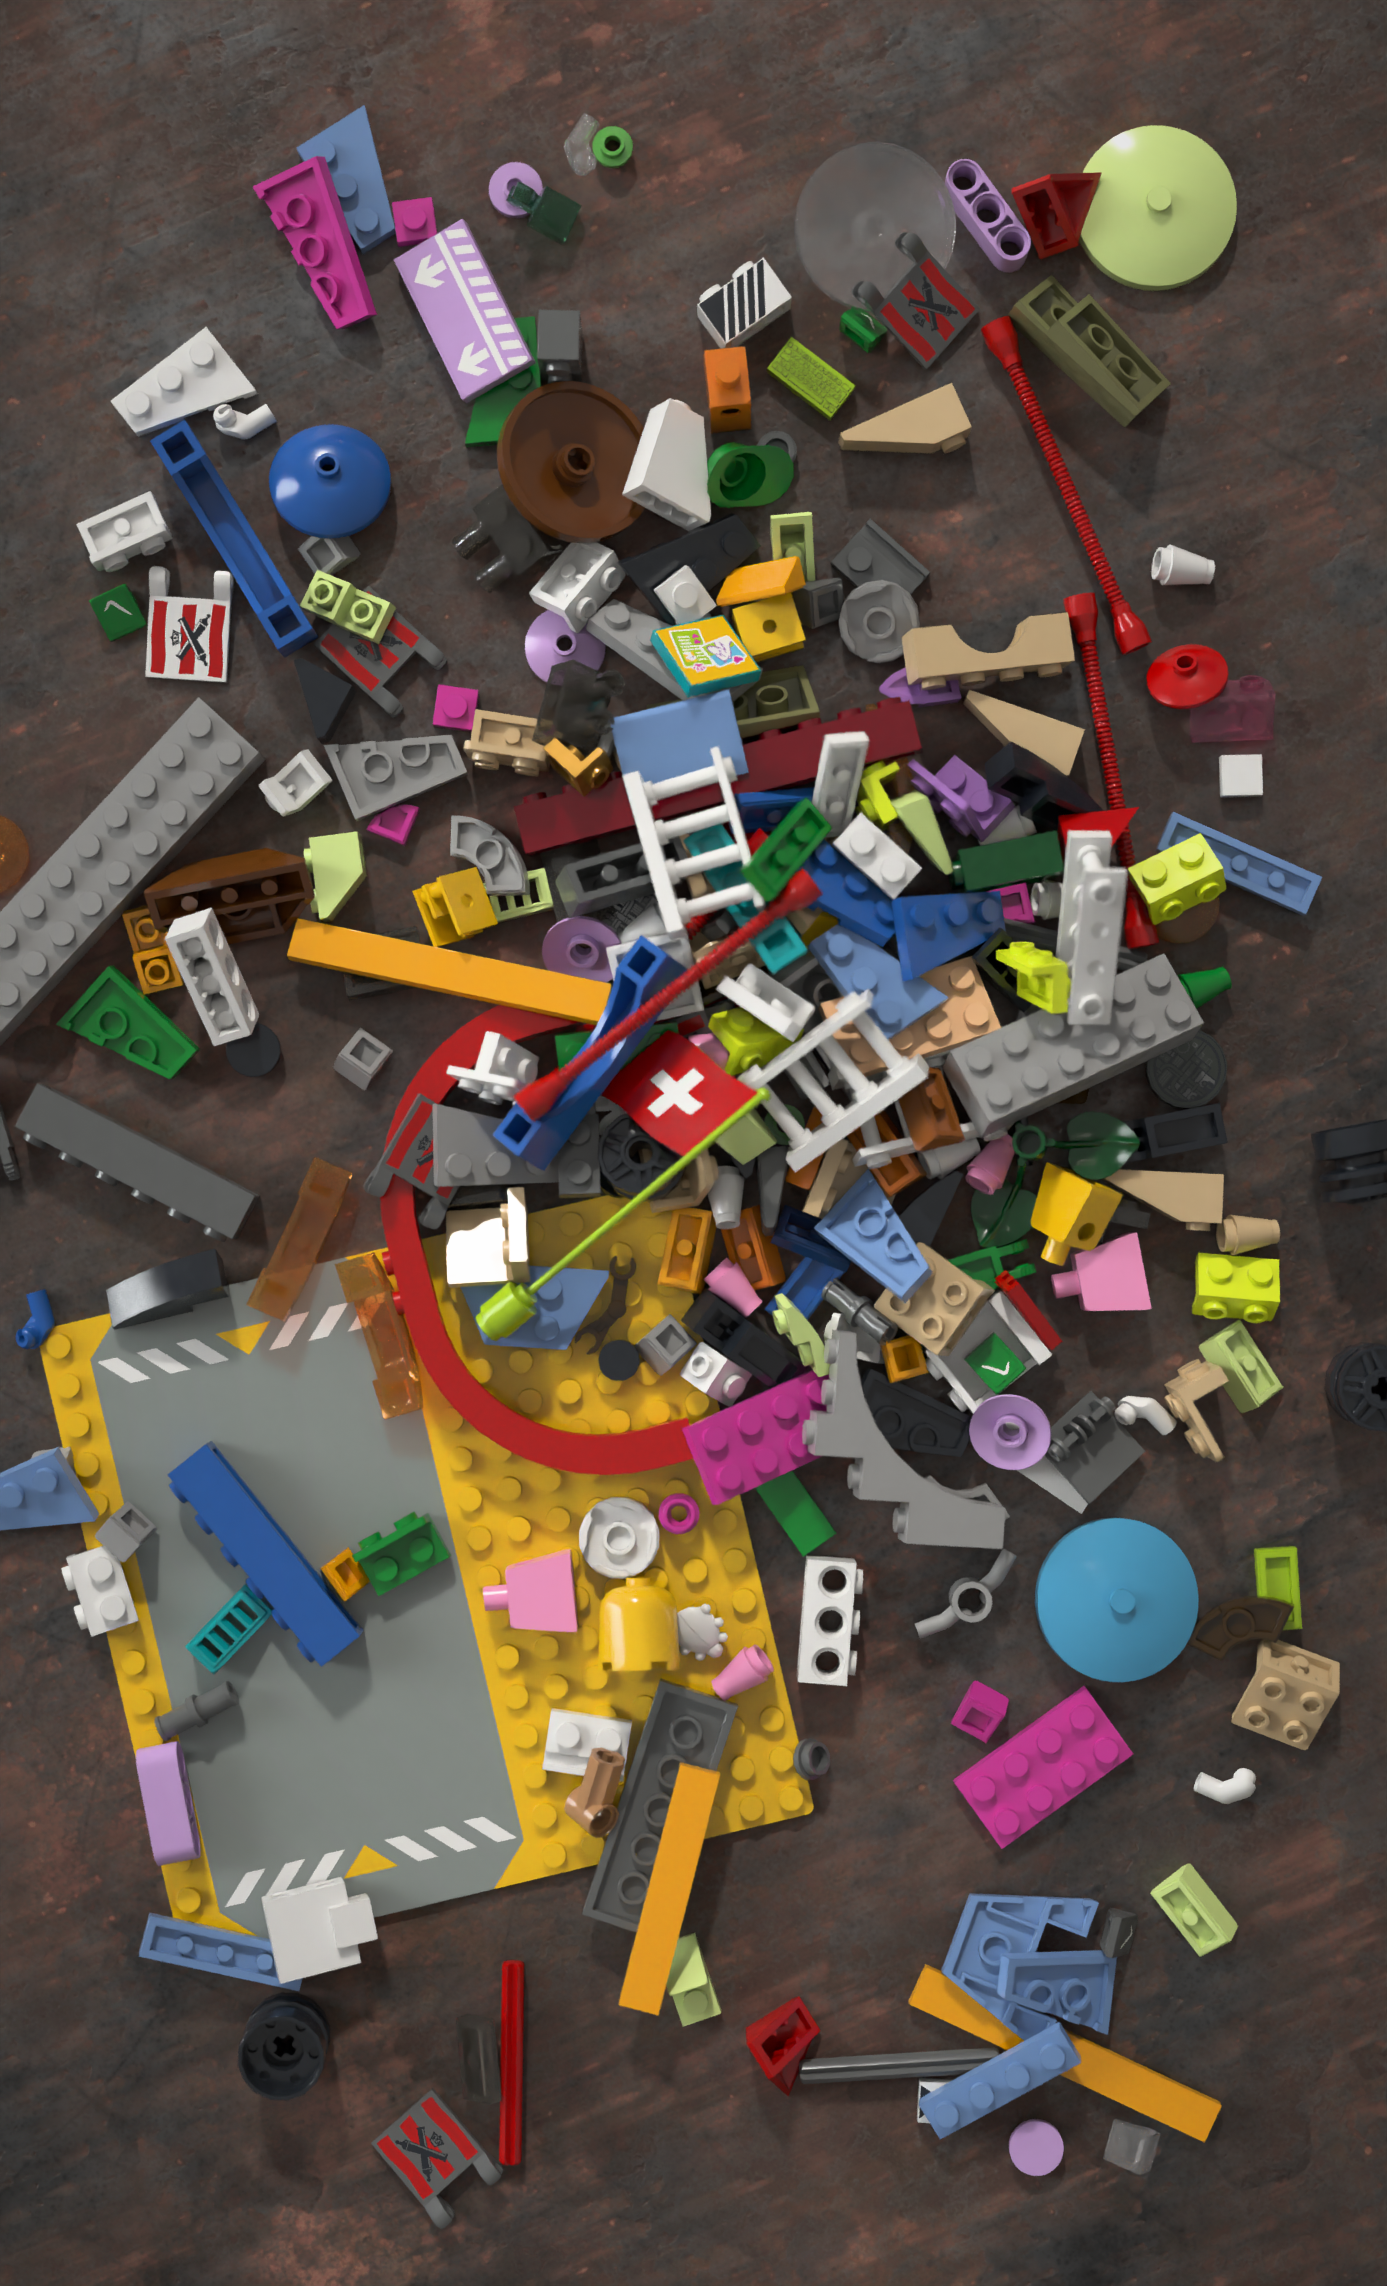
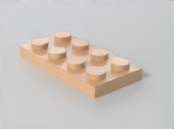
[819,956,1001,1083]

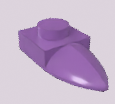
[879,667,961,707]

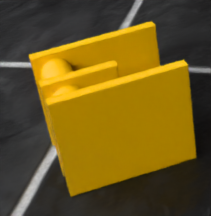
[732,593,806,663]
[412,867,498,947]

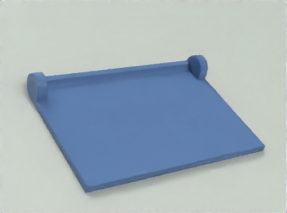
[609,689,749,801]

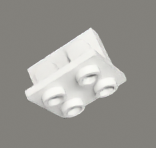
[446,1031,539,1106]

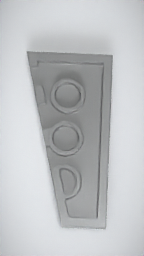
[432,1104,559,1187]

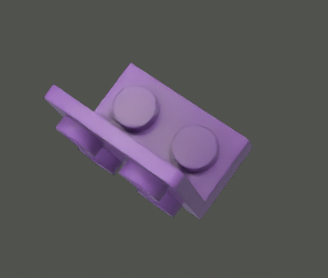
[907,755,1015,842]

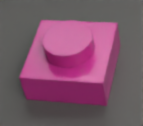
[392,197,437,247]
[433,684,479,732]

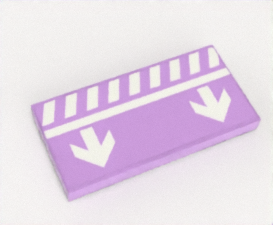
[394,219,536,403]

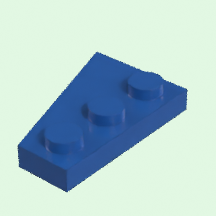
[794,839,896,947]
[891,891,1006,982]

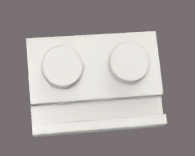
[542,1708,632,1782]

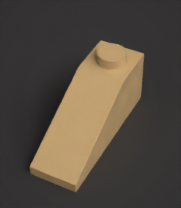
[839,383,972,453]
[963,690,1085,777]
[1100,1170,1224,1231]

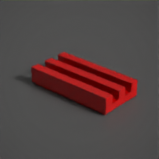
[995,1270,1063,1350]

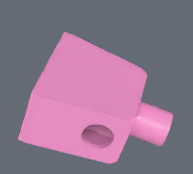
[1051,1232,1152,1311]
[483,1549,579,1632]

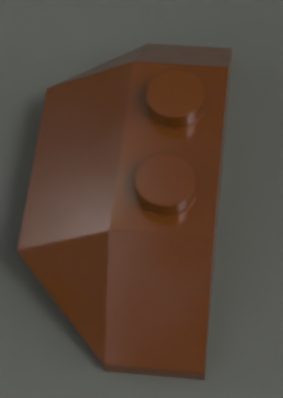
[144,848,315,944]

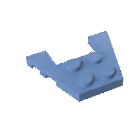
[941,1893,1099,2041]

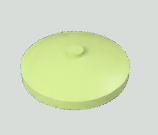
[1079,125,1237,291]

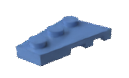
[296,105,396,254]
[0,1447,99,1530]

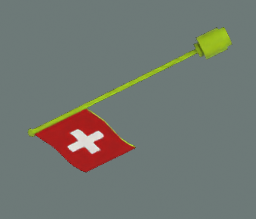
[475,1030,771,1341]

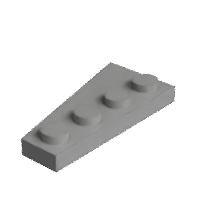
[586,599,763,701]

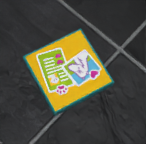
[650,615,761,697]

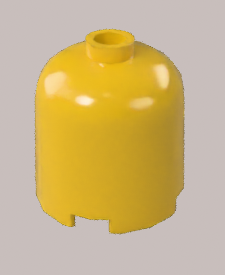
[599,1578,680,1671]

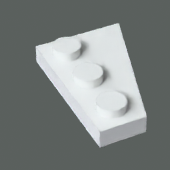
[111,327,258,437]

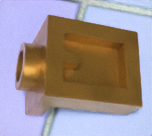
[543,738,613,797]

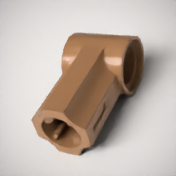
[564,1747,625,1838]

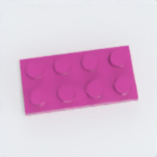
[682,1370,829,1505]
[953,1686,1133,1849]

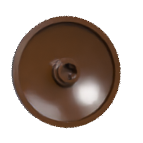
[497,381,645,543]

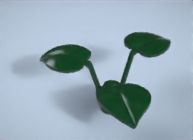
[971,1111,1140,1248]

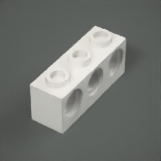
[165,908,260,1046]
[796,1555,863,1686]

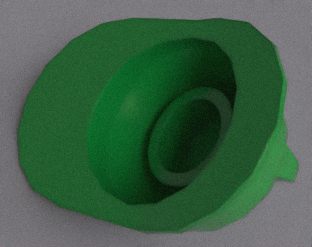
[707,442,794,508]

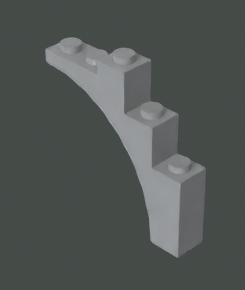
[802,1330,1006,1549]

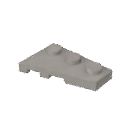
[324,735,468,821]

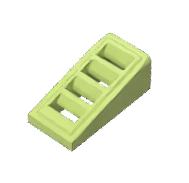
[890,790,953,875]
[483,868,555,923]

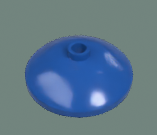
[269,425,391,539]

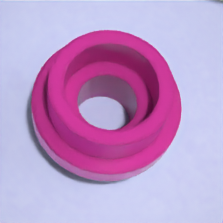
[659,1493,699,1534]

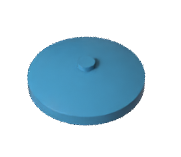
[1035,1518,1199,1682]

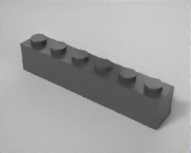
[15,1083,260,1242]

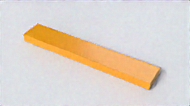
[618,1762,720,2015]

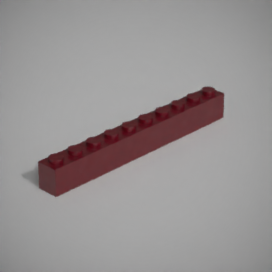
[514,697,923,857]

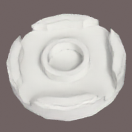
[579,1497,659,1579]

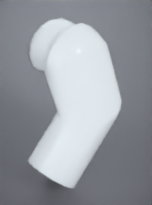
[213,404,276,439]
[1194,1768,1256,1804]

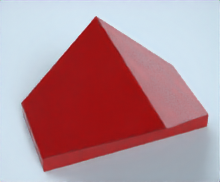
[1012,172,1102,260]
[1058,807,1139,865]
[746,1996,821,2097]

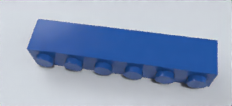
[168,1441,364,1667]

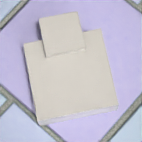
[261,1877,378,1984]

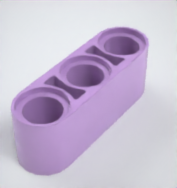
[943,159,1031,272]
[136,1741,201,1866]

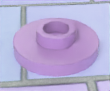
[489,162,543,218]
[1009,2119,1064,2176]

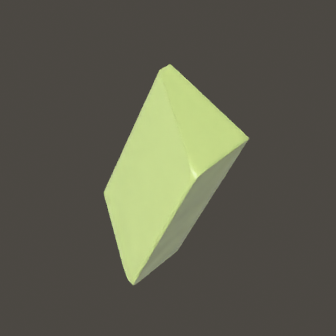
[1199,1319,1283,1413]
[1150,1863,1238,1957]

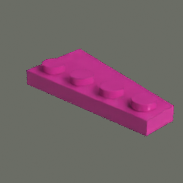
[253,156,377,329]

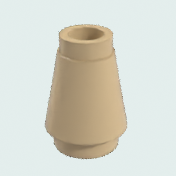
[1216,1215,1280,1255]

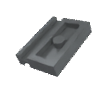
[830,519,930,595]

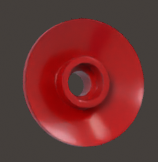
[1147,644,1229,709]

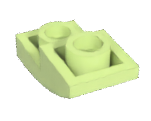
[300,570,396,644]
[772,1293,830,1377]

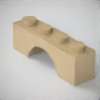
[901,612,1075,690]

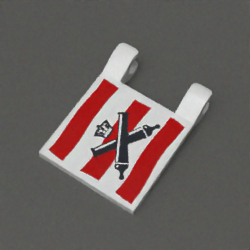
[145,566,234,683]

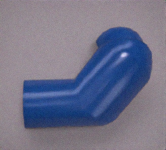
[16,1289,55,1349]

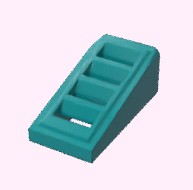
[185,1583,273,1674]

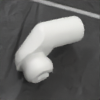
[1114,1396,1177,1435]

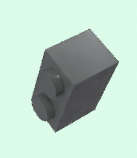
[537,309,583,384]

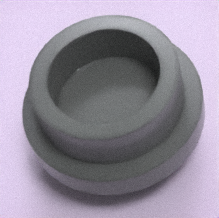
[793,1738,830,1780]

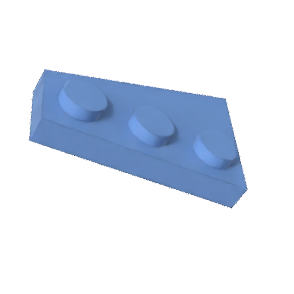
[808,924,948,1041]
[814,1169,933,1303]
[997,1950,1117,2035]

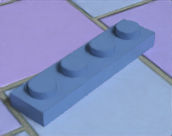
[1155,812,1322,916]
[139,1913,303,1991]
[919,2022,1081,2139]

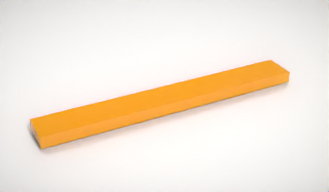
[287,918,612,1025]
[908,1964,1222,2143]

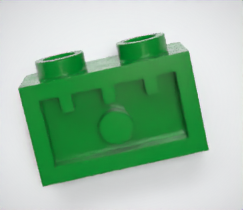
[352,1511,452,1596]

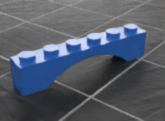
[150,420,318,658]
[493,935,687,1171]

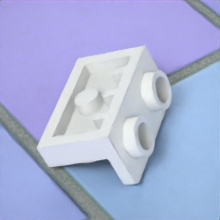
[529,542,626,633]
[716,964,815,1042]

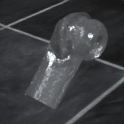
[564,114,600,176]

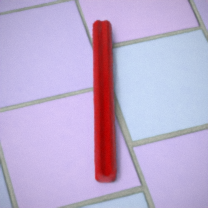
[499,1960,524,2165]

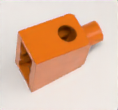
[703,347,751,434]

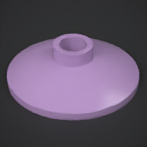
[525,610,606,687]
[542,916,622,983]
[969,1394,1051,1470]

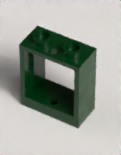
[948,831,1064,894]

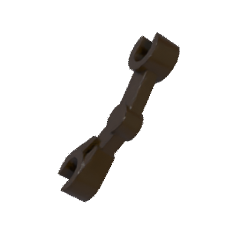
[575,1255,636,1354]

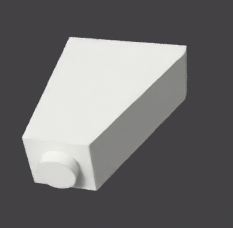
[622,399,711,531]

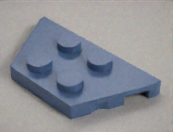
[461,1265,609,1350]

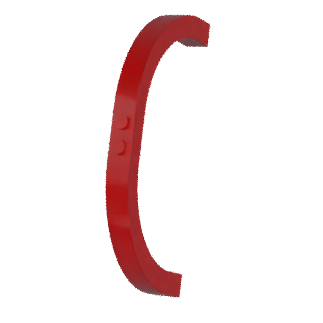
[380,1005,694,1475]

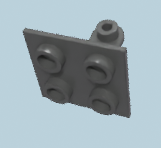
[1045,1391,1146,1505]

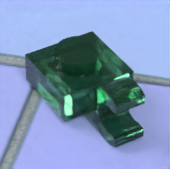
[506,181,582,245]

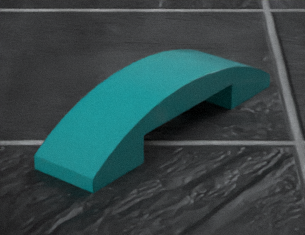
[683,823,808,975]

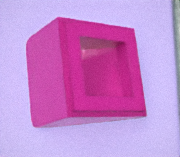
[951,1680,1009,1743]

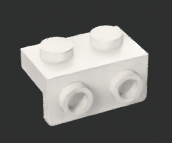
[76,491,173,572]
[61,1545,139,1637]

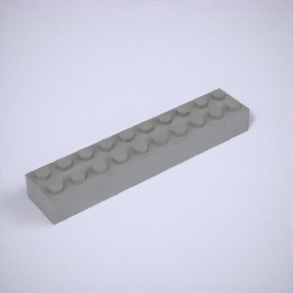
[0,697,265,1046]

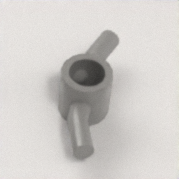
[915,1548,1017,1639]

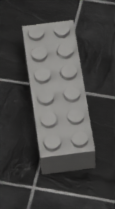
[942,954,1204,1138]

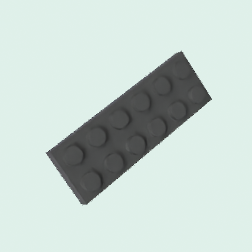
[582,1678,738,1933]

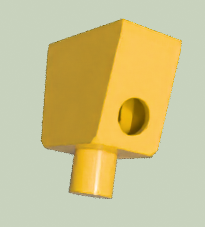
[1030,1162,1123,1266]

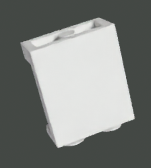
[922,1289,1052,1414]

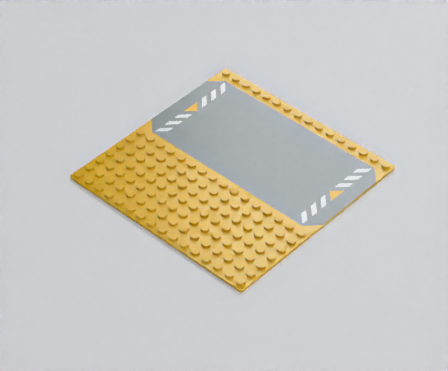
[39,1195,814,1939]

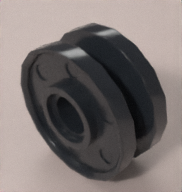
[598,1113,686,1202]

